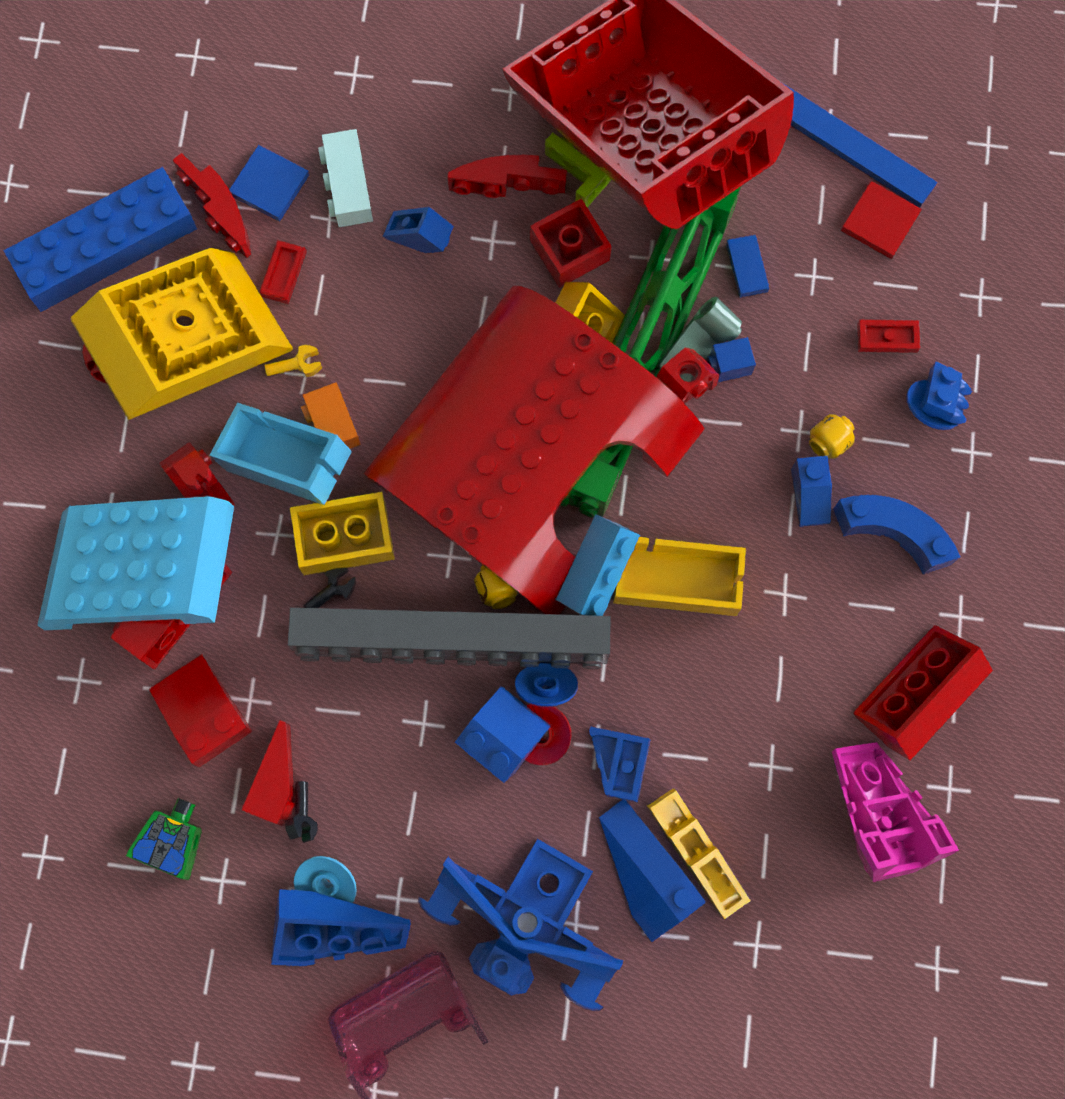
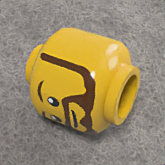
[474,565,518,609]

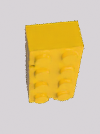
[613,537,746,616]

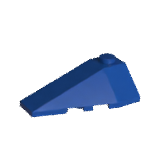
[599,800,706,942]
[271,889,411,966]

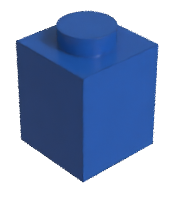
[707,337,756,382]

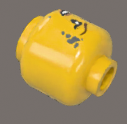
[809,414,855,459]

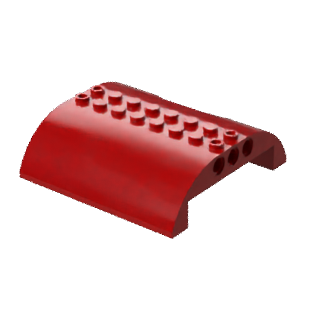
[363,285,705,615]

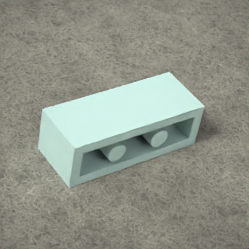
[318,129,373,227]

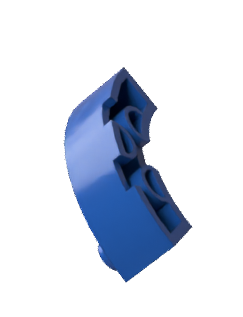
[833,495,961,574]

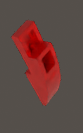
[173,153,251,258]
[447,154,567,198]

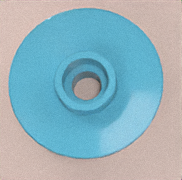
[294,856,357,903]

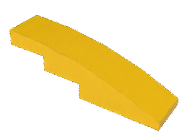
[647,788,751,919]

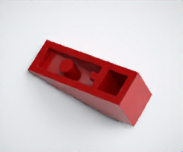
[242,720,296,826]

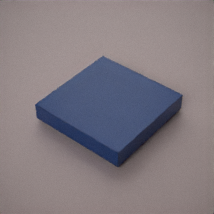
[229,145,309,222]

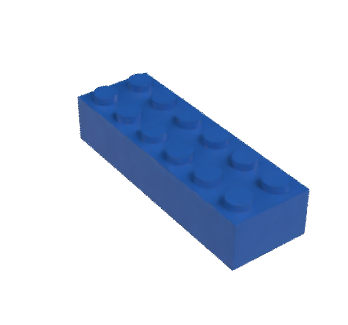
[3,167,197,312]

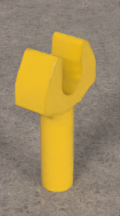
[264,345,322,377]

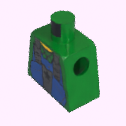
[126,798,202,880]

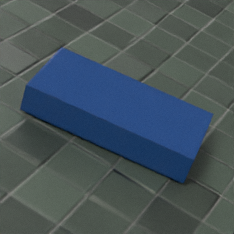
[726,235,769,298]

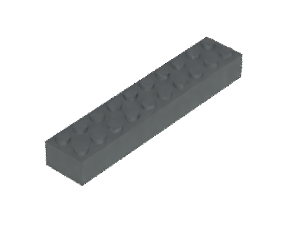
[288,607,611,669]

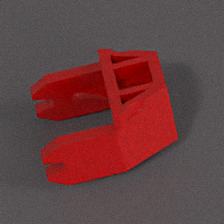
[656,347,719,404]
[159,442,235,513]

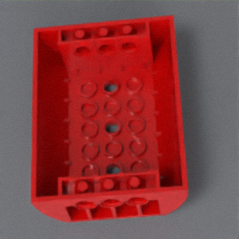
[502,0,794,229]

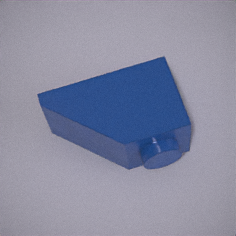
[383,207,454,253]
[791,456,832,527]

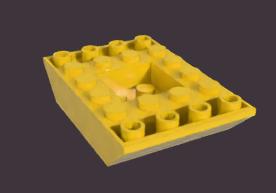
[71,248,293,420]

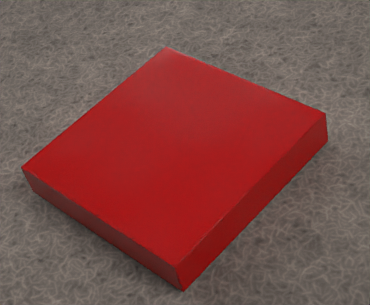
[841,181,922,259]

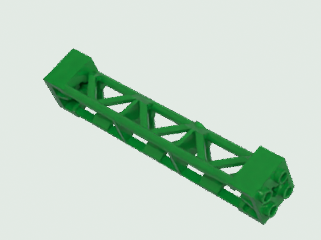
[560,187,741,518]

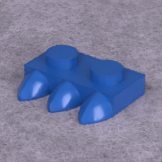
[921,362,972,424]

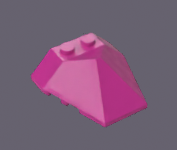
[832,742,959,882]

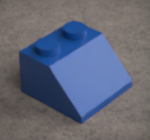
[454,686,551,783]

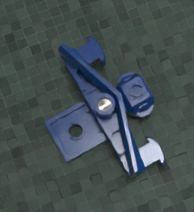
[418,839,624,1011]

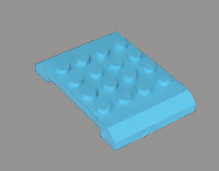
[37,496,234,630]

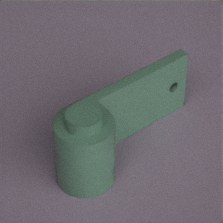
[657,296,742,382]

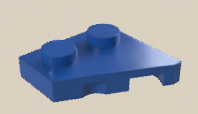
[589,726,651,803]

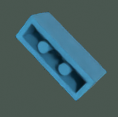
[556,514,640,616]

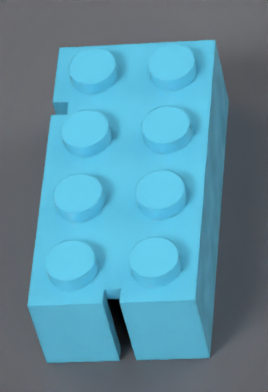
[209,402,352,505]

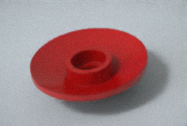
[525,704,572,765]

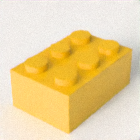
[290,492,395,575]

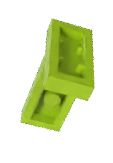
[545,132,611,207]

